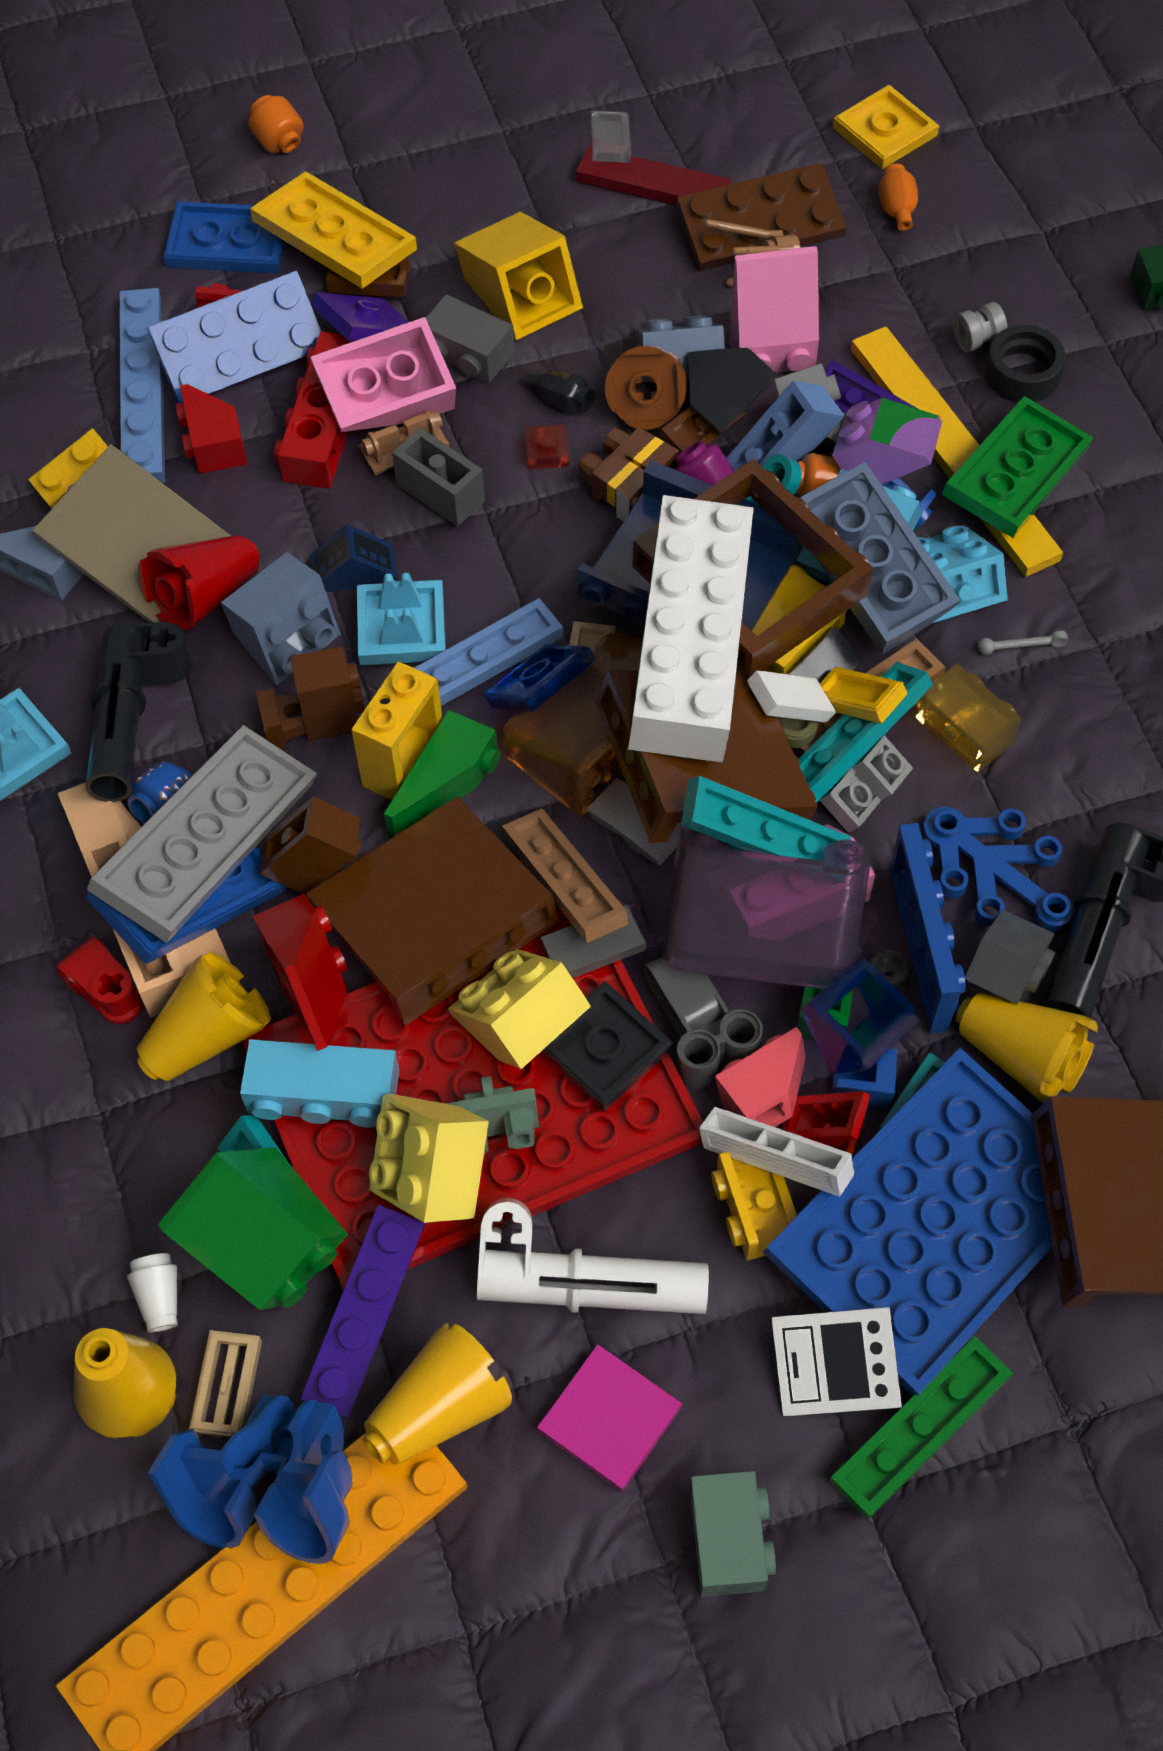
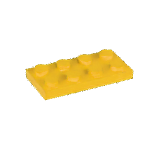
[250,171,417,289]

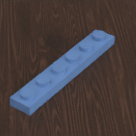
[120,288,165,483]

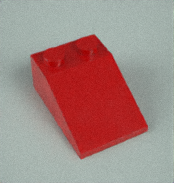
[252,894,348,1051]

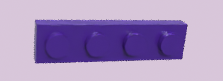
[300,1205,425,1419]

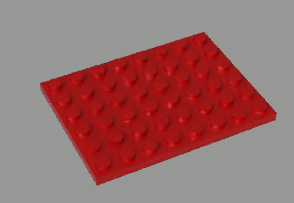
[242,909,703,1291]

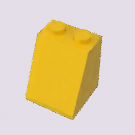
[454,211,583,340]

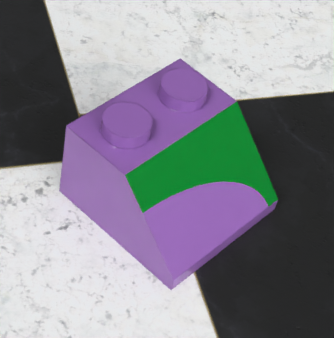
[832,398,942,485]

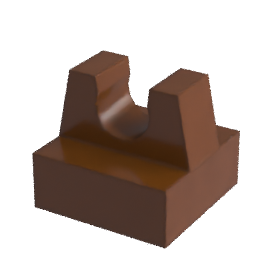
[256,688,306,749]

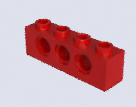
[274,331,351,489]

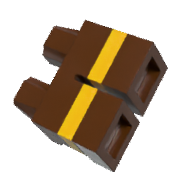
[579,427,679,521]

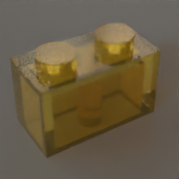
[915,663,1022,772]

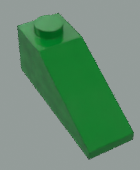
[384,710,501,838]

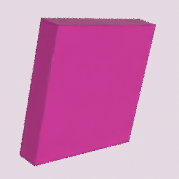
[537,1345,682,1493]

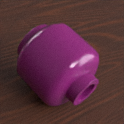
[674,441,734,486]

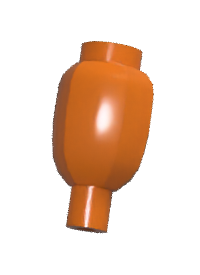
[878,164,918,231]

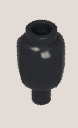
[524,370,595,414]

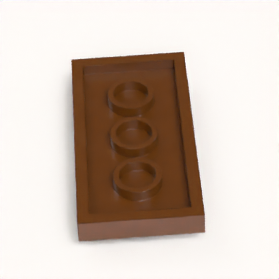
[676,163,847,271]

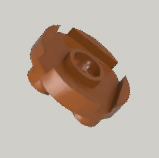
[605,345,688,430]

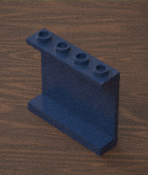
[578,460,803,631]

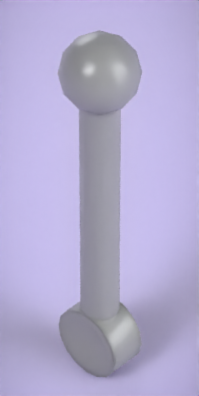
[978,631,1068,655]

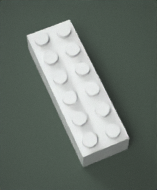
[628,495,753,763]

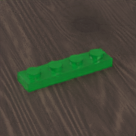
[829,1336,1013,1521]

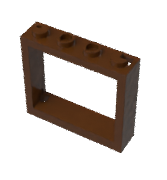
[632,459,873,679]

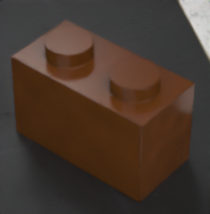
[290,646,365,741]
[259,796,361,895]

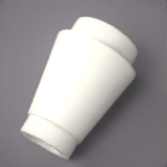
[127,1253,178,1333]

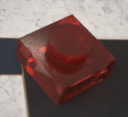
[525,424,569,470]

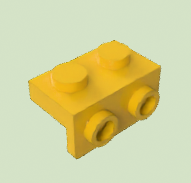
[711,1151,797,1261]

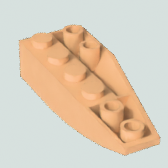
[58,782,231,1018]

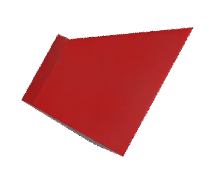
[781,1091,870,1157]

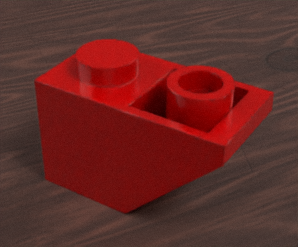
[176,384,248,474]

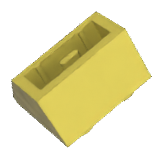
[448,949,591,1069]
[369,1094,489,1223]

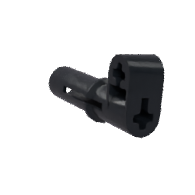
[86,622,192,802]
[1044,823,1163,1018]

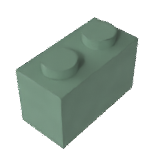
[690,1471,776,1597]

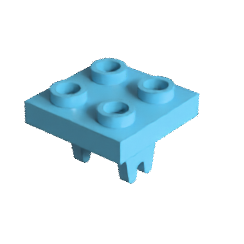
[357,573,446,665]
[0,688,72,801]

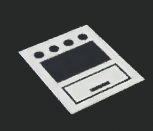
[772,1307,902,1416]

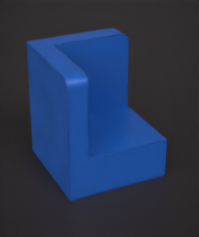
[832,1047,898,1112]

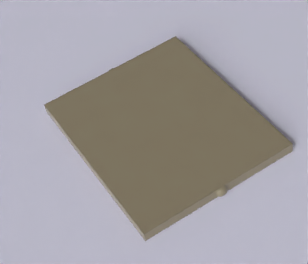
[32,444,231,623]

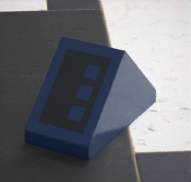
[310,524,398,592]

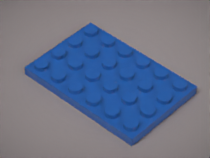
[763,1048,1052,1397]

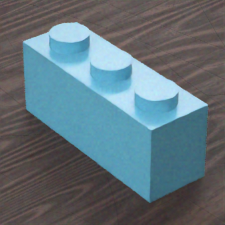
[240,1039,399,1128]

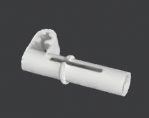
[477,1198,709,1314]

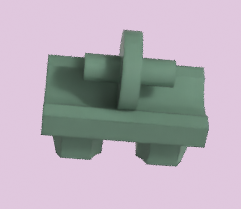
[447,1076,539,1154]

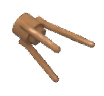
[704,219,800,287]

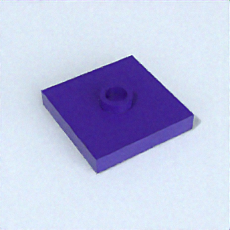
[311,292,409,342]

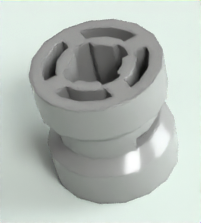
[953,302,1008,353]

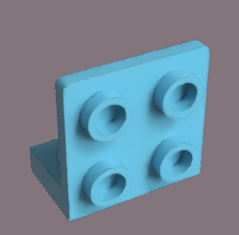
[917,526,1008,623]

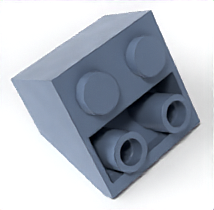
[635,315,725,382]
[221,552,341,685]

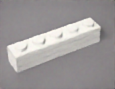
[699,1107,854,1197]

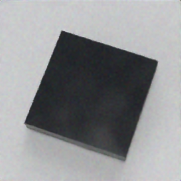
[541,981,673,1112]

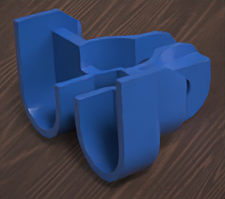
[148,1395,352,1564]

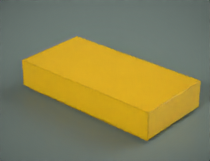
[820,666,908,724]

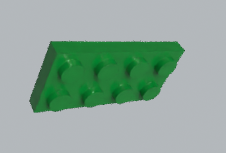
[941,396,1094,538]

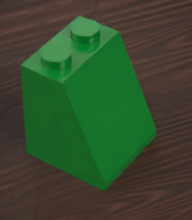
[158,1147,348,1310]

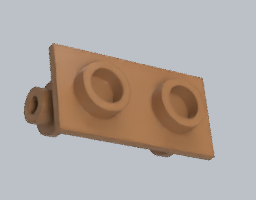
[358,410,449,475]

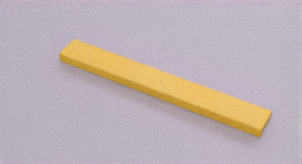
[851,326,1063,577]

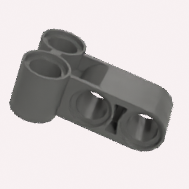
[643,945,763,1089]

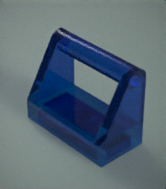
[802,958,919,1074]

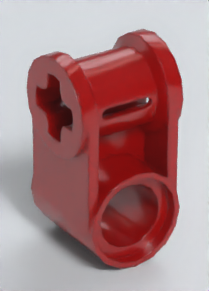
[55,936,143,1025]

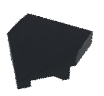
[687,347,777,436]

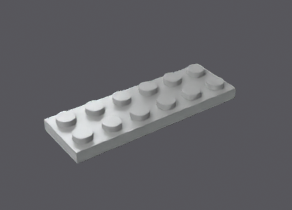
[87,725,317,943]

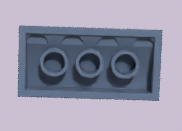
[800,461,960,655]

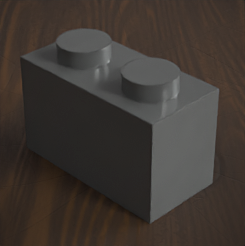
[426,294,515,384]
[392,427,485,527]
[965,910,1056,1004]

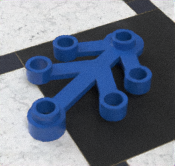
[923,807,1074,934]

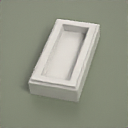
[747,670,836,722]

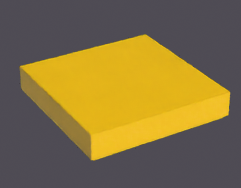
[832,85,939,169]

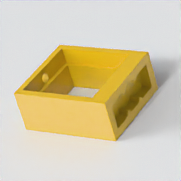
[351,661,443,800]

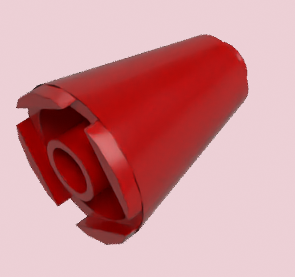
[138,535,260,631]

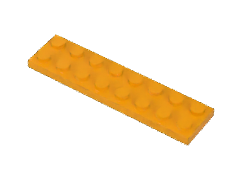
[56,1432,468,1751]

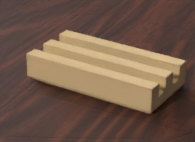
[189,1330,262,1439]

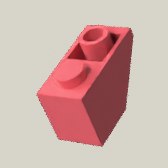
[715,1027,806,1127]

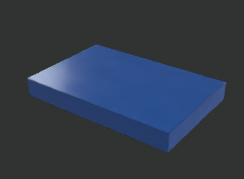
[163,201,286,274]

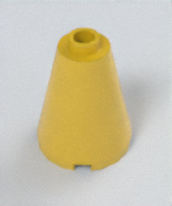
[137,952,271,1081]
[956,992,1098,1103]
[363,1323,512,1465]
[73,1328,176,1439]

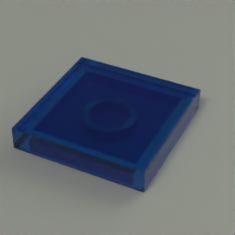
[484,644,597,712]

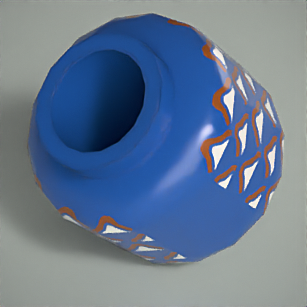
[128,762,192,825]

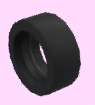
[985,325,1065,402]

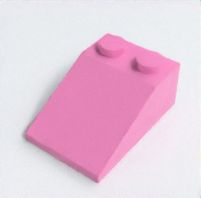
[729,246,819,373]
[310,317,456,432]

